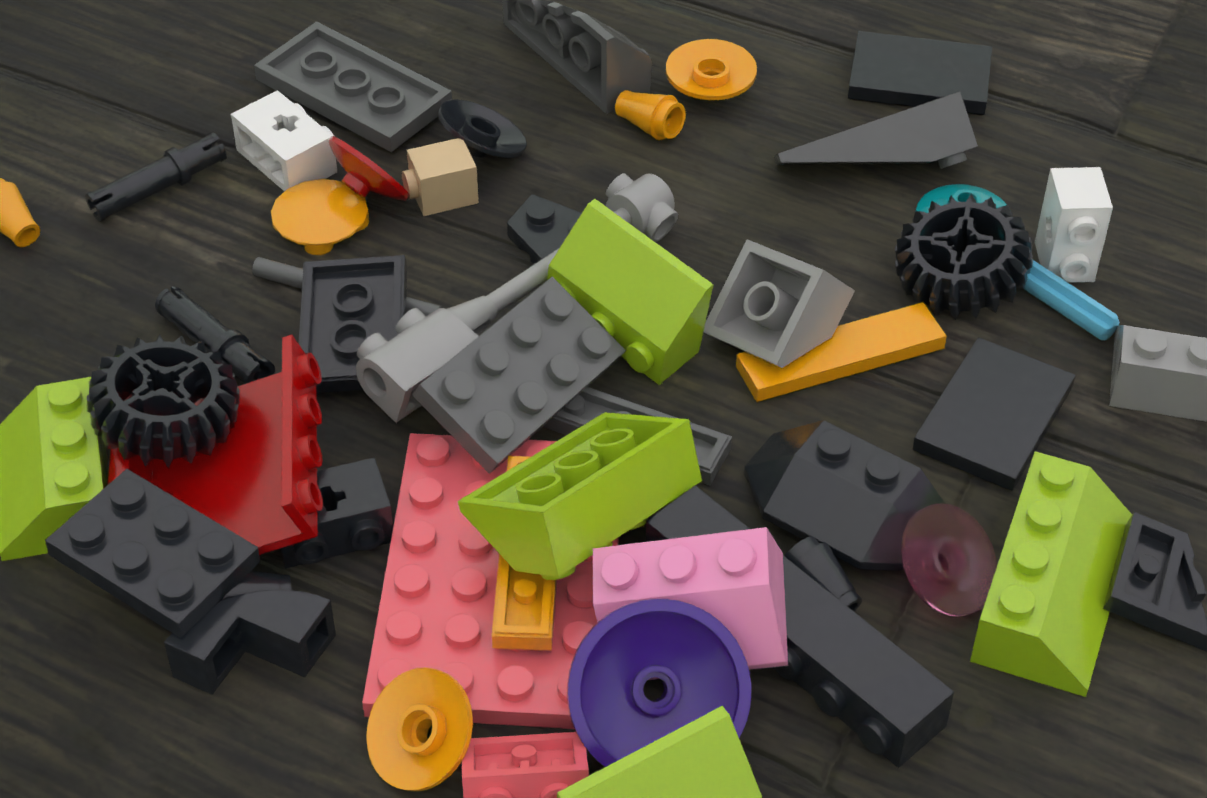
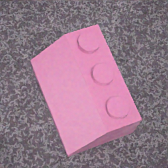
[593,527,788,680]

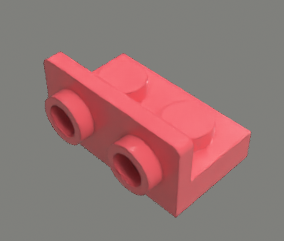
[462,732,589,798]

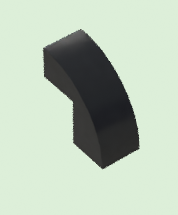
[164,590,336,695]

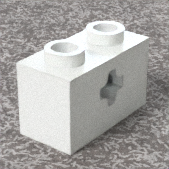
[231,90,337,191]
[1035,167,1113,282]

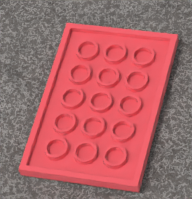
[362,433,619,729]

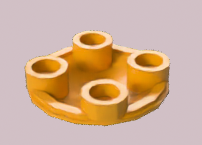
[271,179,369,255]

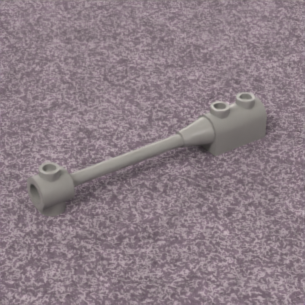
[356,173,678,423]

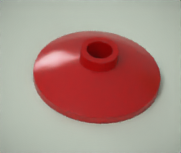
[328,136,410,201]

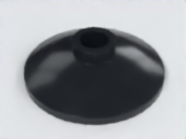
[438,99,527,158]

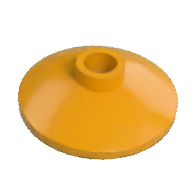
[666,39,757,100]
[366,667,473,791]

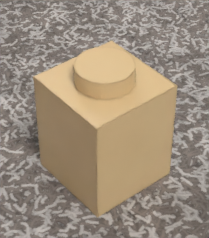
[402,138,479,216]

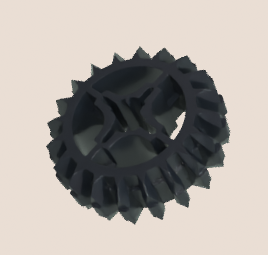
[895,193,1033,320]
[87,334,240,469]

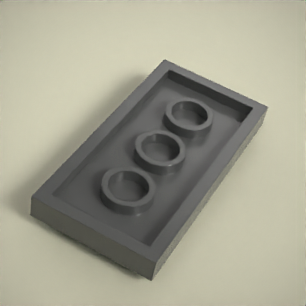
[254,21,452,152]
[412,277,626,474]

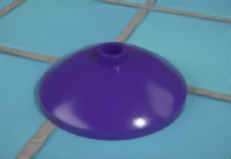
[567,599,751,767]

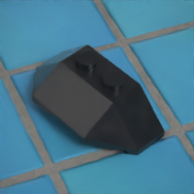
[744,420,963,572]

